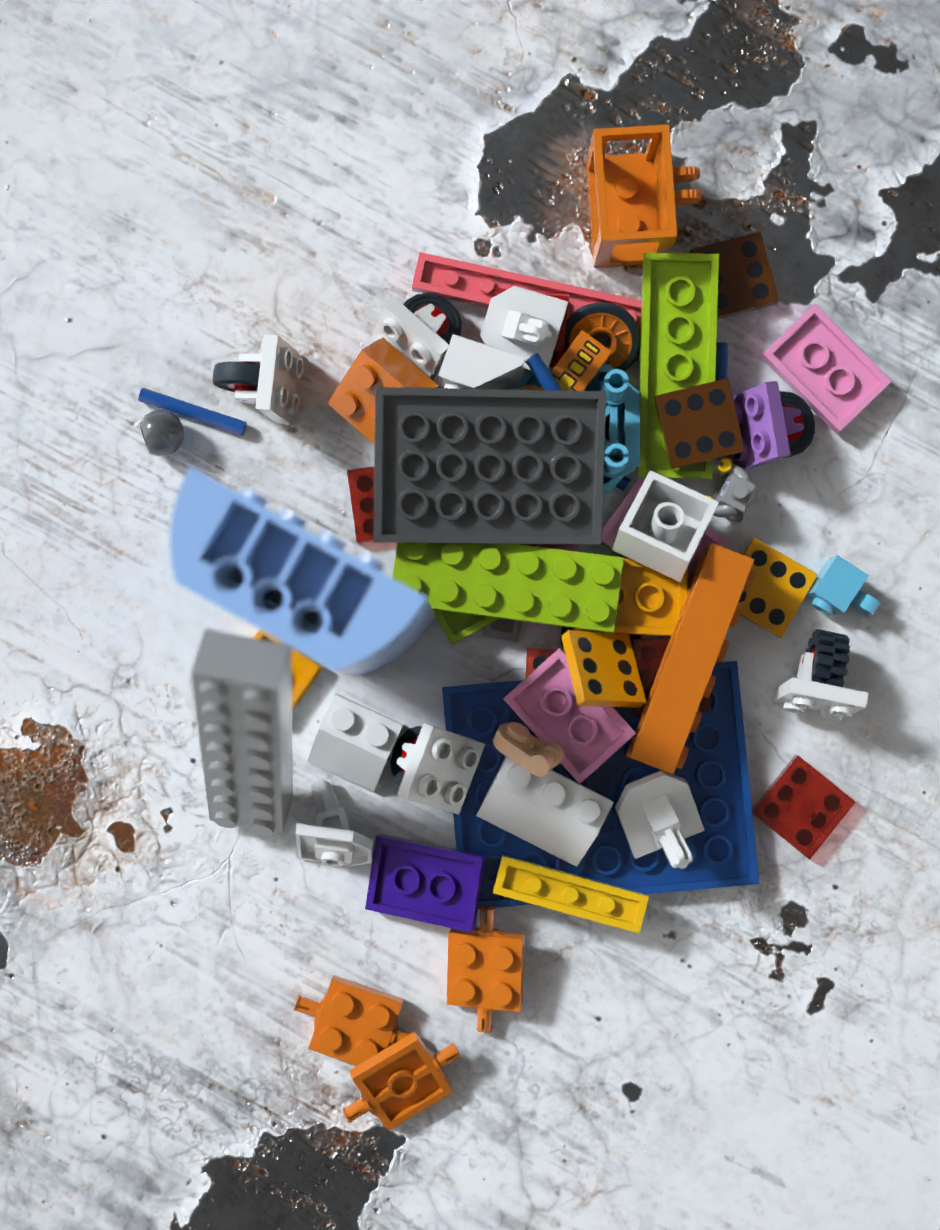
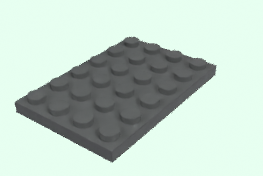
[373,387,606,544]

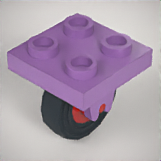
[731,381,815,471]

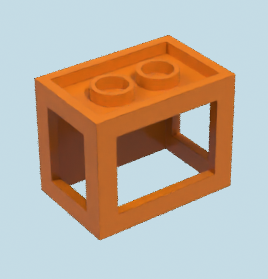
[586,124,702,268]

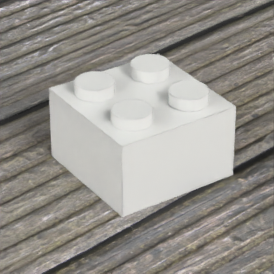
[612,470,719,582]

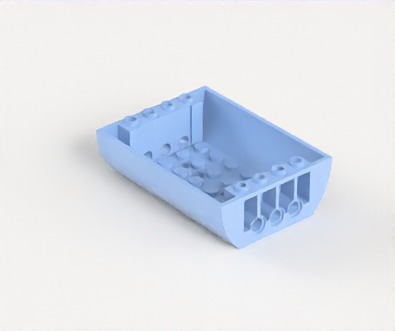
[170,466,435,675]

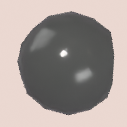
[139,410,184,457]

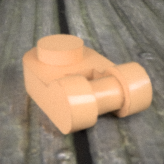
[493,722,564,777]

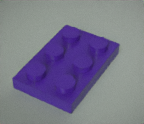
[365,834,487,932]

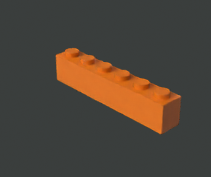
[626,543,756,774]

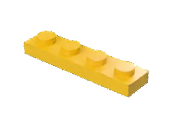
[493,855,649,934]

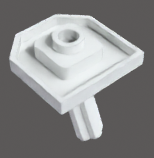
[480,286,568,370]
[615,770,705,869]
[295,779,373,867]

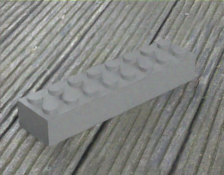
[191,628,293,836]

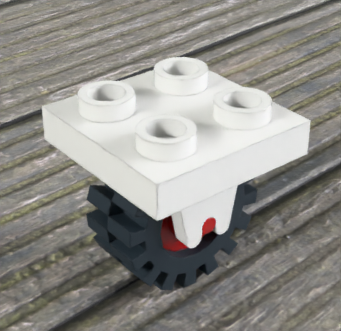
[773,629,868,721]

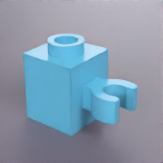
[806,555,881,616]

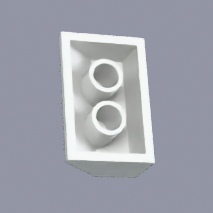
[476,756,614,867]

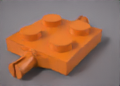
[447,905,525,1033]
[294,975,410,1066]
[342,1031,461,1131]

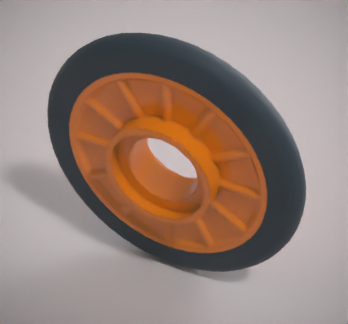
[564,302,641,371]

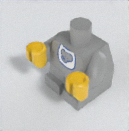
[707,457,758,523]

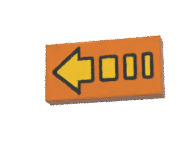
[538,330,612,391]

